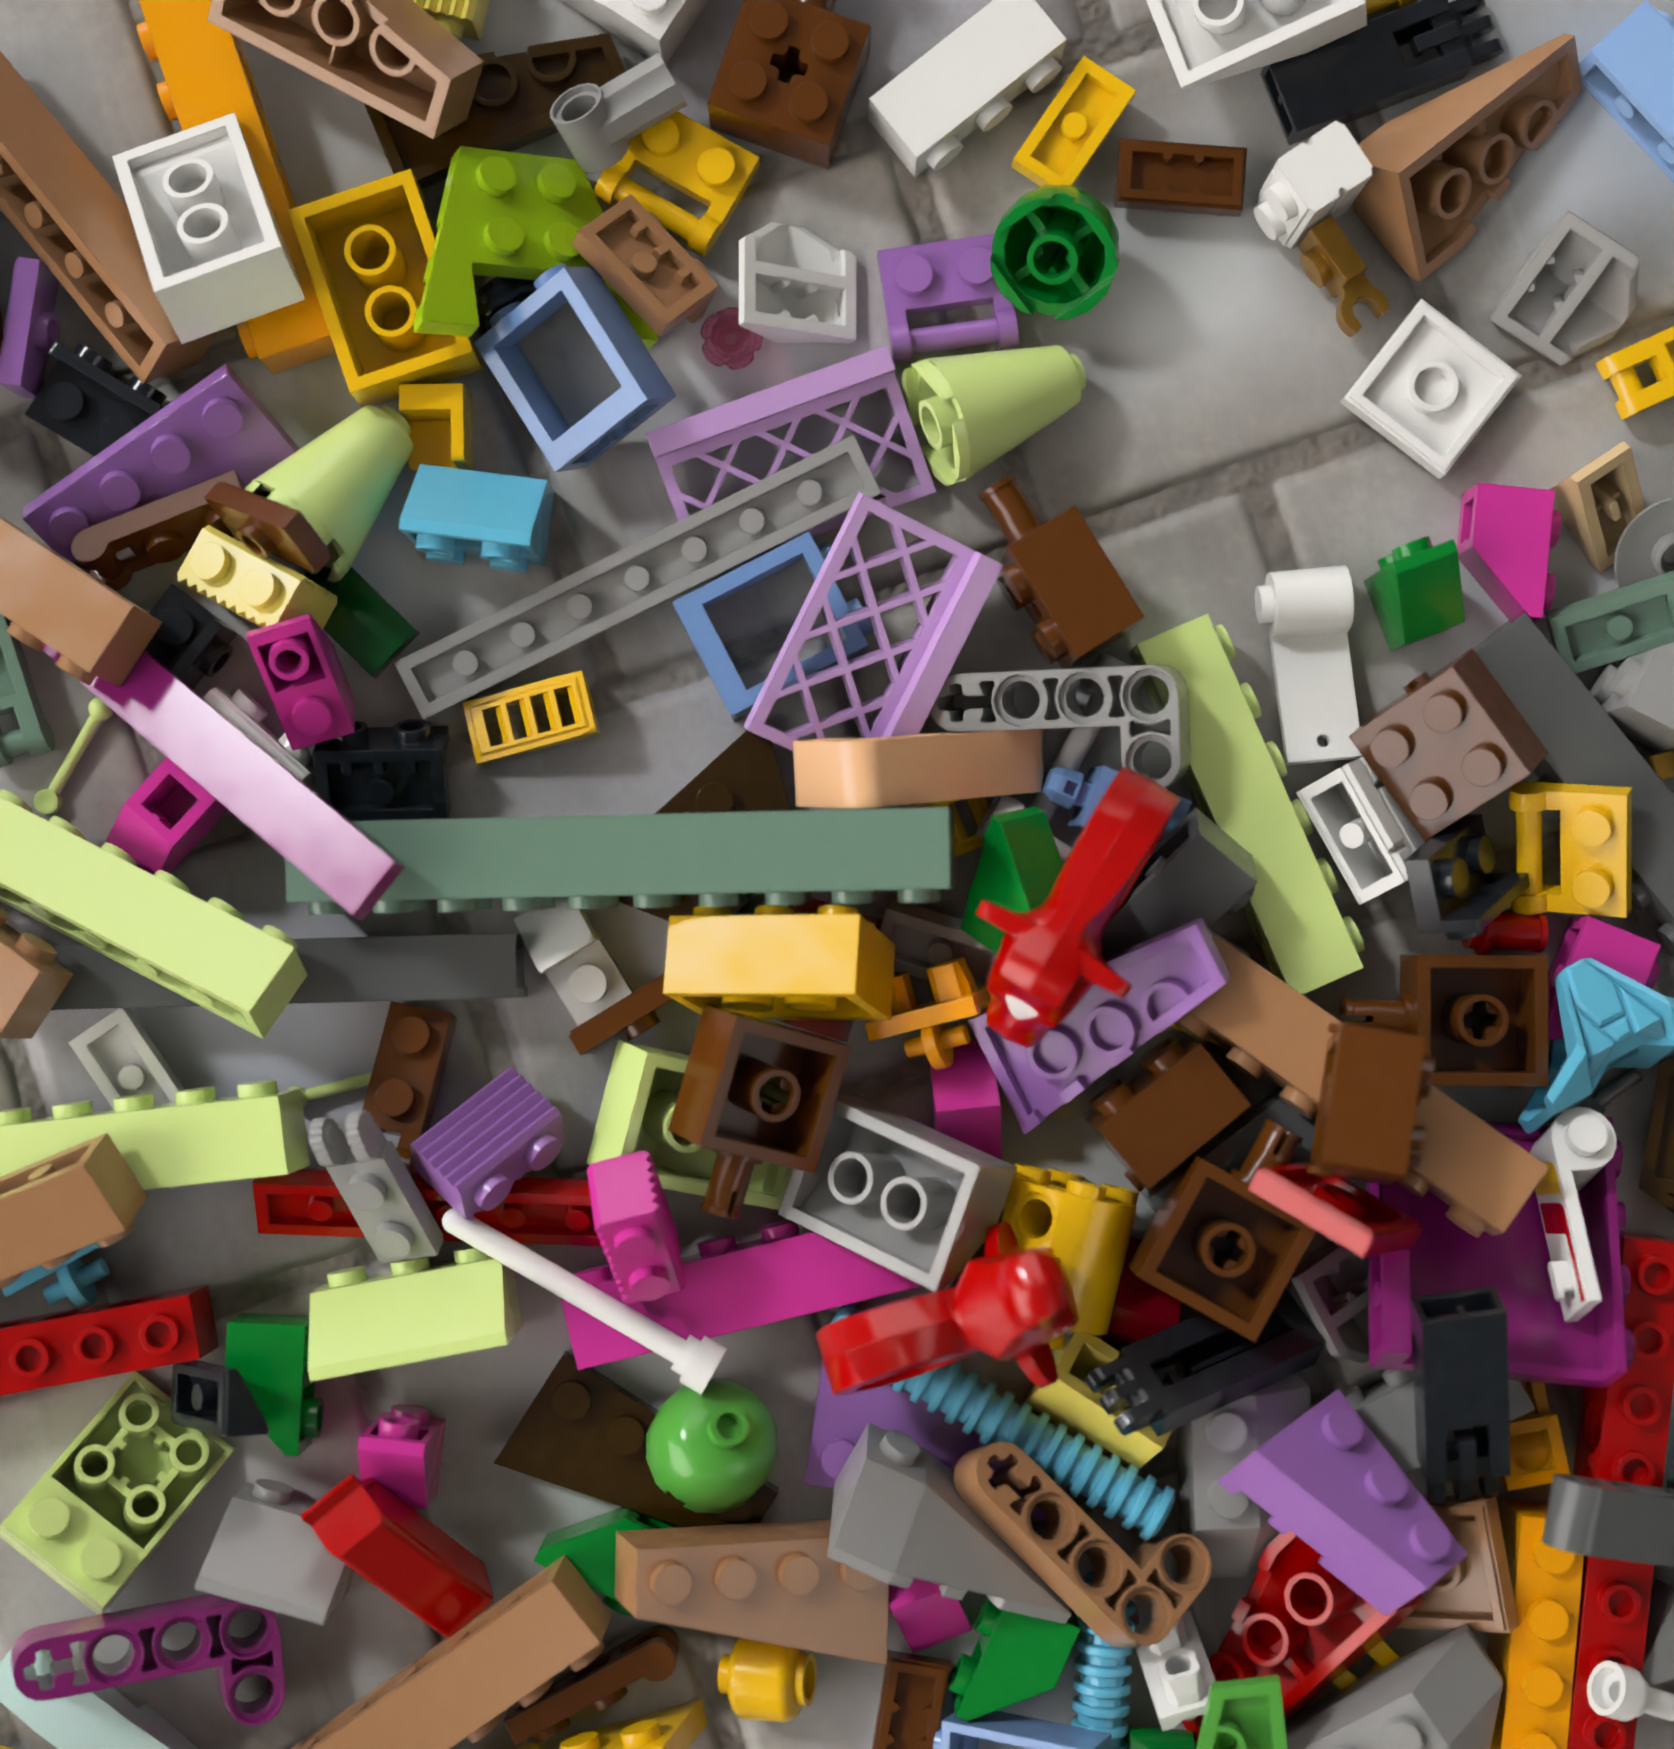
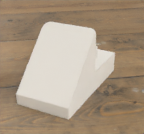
[513,897,634,1026]

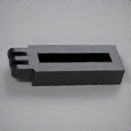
[1260,0,1504,145]
[1410,1286,1511,1505]
[1085,1288,1326,1437]

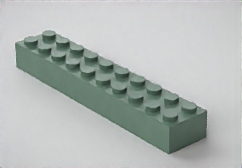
[285,807,955,915]

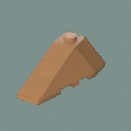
[1352,33,1583,282]

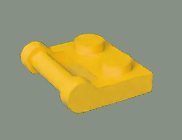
[594,111,760,258]
[1509,782,1632,918]

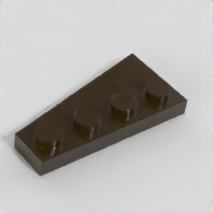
[364,33,626,189]
[494,1351,779,1527]

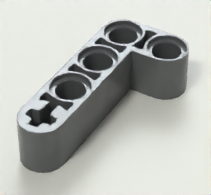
[1542,1473,1674,1567]

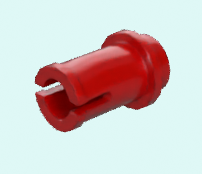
[1461,912,1549,955]

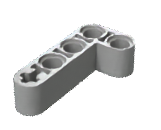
[930,664,1191,787]

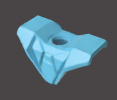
[1518,958,1674,1134]

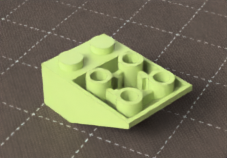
[0,1371,235,1615]

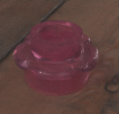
[701,307,763,370]

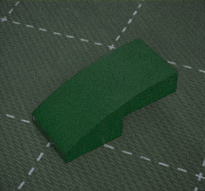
[304,566,420,679]

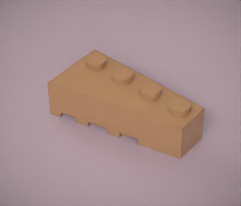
[207,0,484,139]

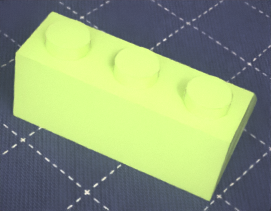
[308,1245,524,1382]

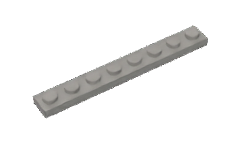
[394,434,881,720]

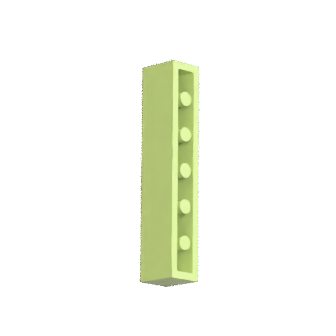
[1129,613,1365,995]
[0,789,308,1039]
[0,1080,310,1190]

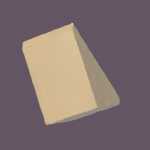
[1549,441,1645,573]

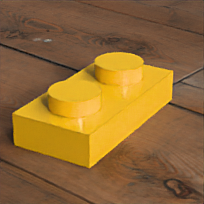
[1011,55,1136,187]

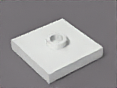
[1340,298,1522,479]

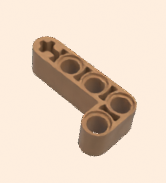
[953,1441,1212,1648]

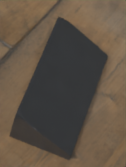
[171,1360,269,1437]

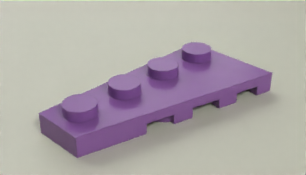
[22,363,300,562]
[968,917,1231,1134]
[804,1360,1063,1522]

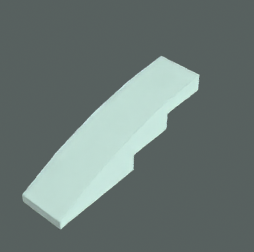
[0,1647,198,1749]

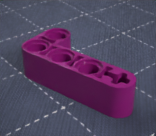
[10,1594,286,1726]

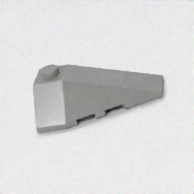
[828,1422,1071,1624]

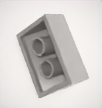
[778,1094,1017,1292]

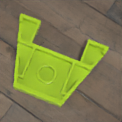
[413,146,658,350]

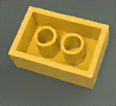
[288,169,484,407]
[663,905,895,1020]

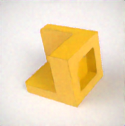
[399,383,473,473]

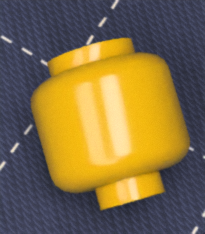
[717,1638,817,1722]

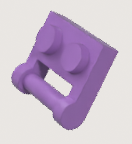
[877,234,1019,364]

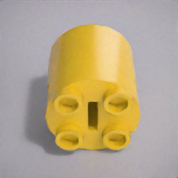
[1001,1163,1139,1350]

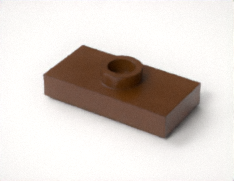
[1114,138,1247,217]
[204,481,332,573]
[569,973,673,1055]
[871,1650,951,1749]

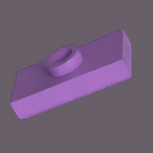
[0,256,59,399]

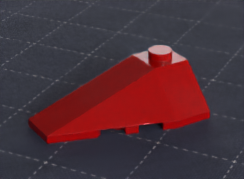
[1181,1530,1425,1743]

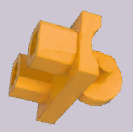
[864,957,991,1070]

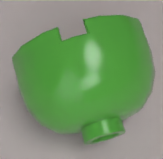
[646,1378,778,1513]

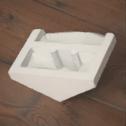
[739,222,857,344]

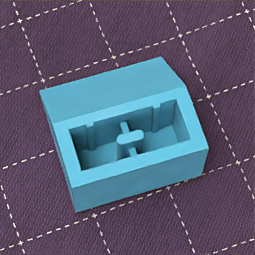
[399,464,554,574]

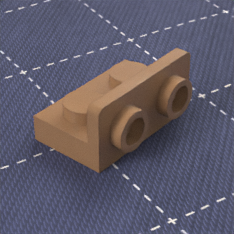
[572,194,719,338]

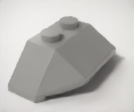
[1175,1321,1311,1579]
[1285,1624,1503,1749]

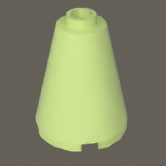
[902,345,1086,485]
[244,405,414,582]

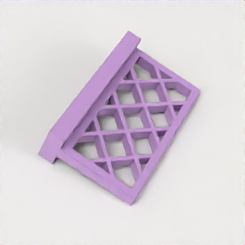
[646,345,936,564]
[743,492,1003,751]

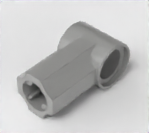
[550,53,687,173]

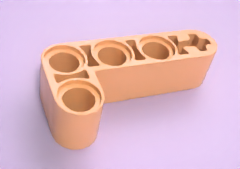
[793,729,1044,809]

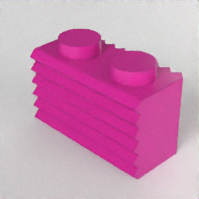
[587,1150,686,1304]

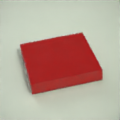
[1248,1162,1424,1258]

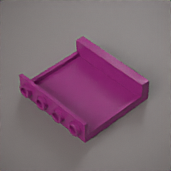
[1367,1116,1634,1388]

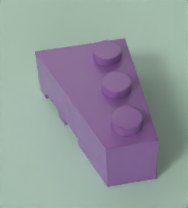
[1217,1389,1468,1616]

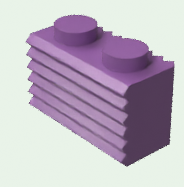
[410,1067,564,1220]

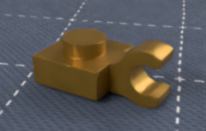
[1298,215,1389,337]

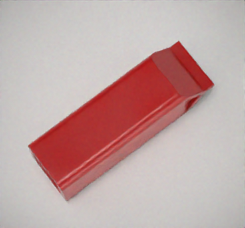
[301,1474,493,1638]

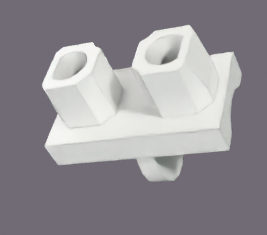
[1134,1610,1216,1731]

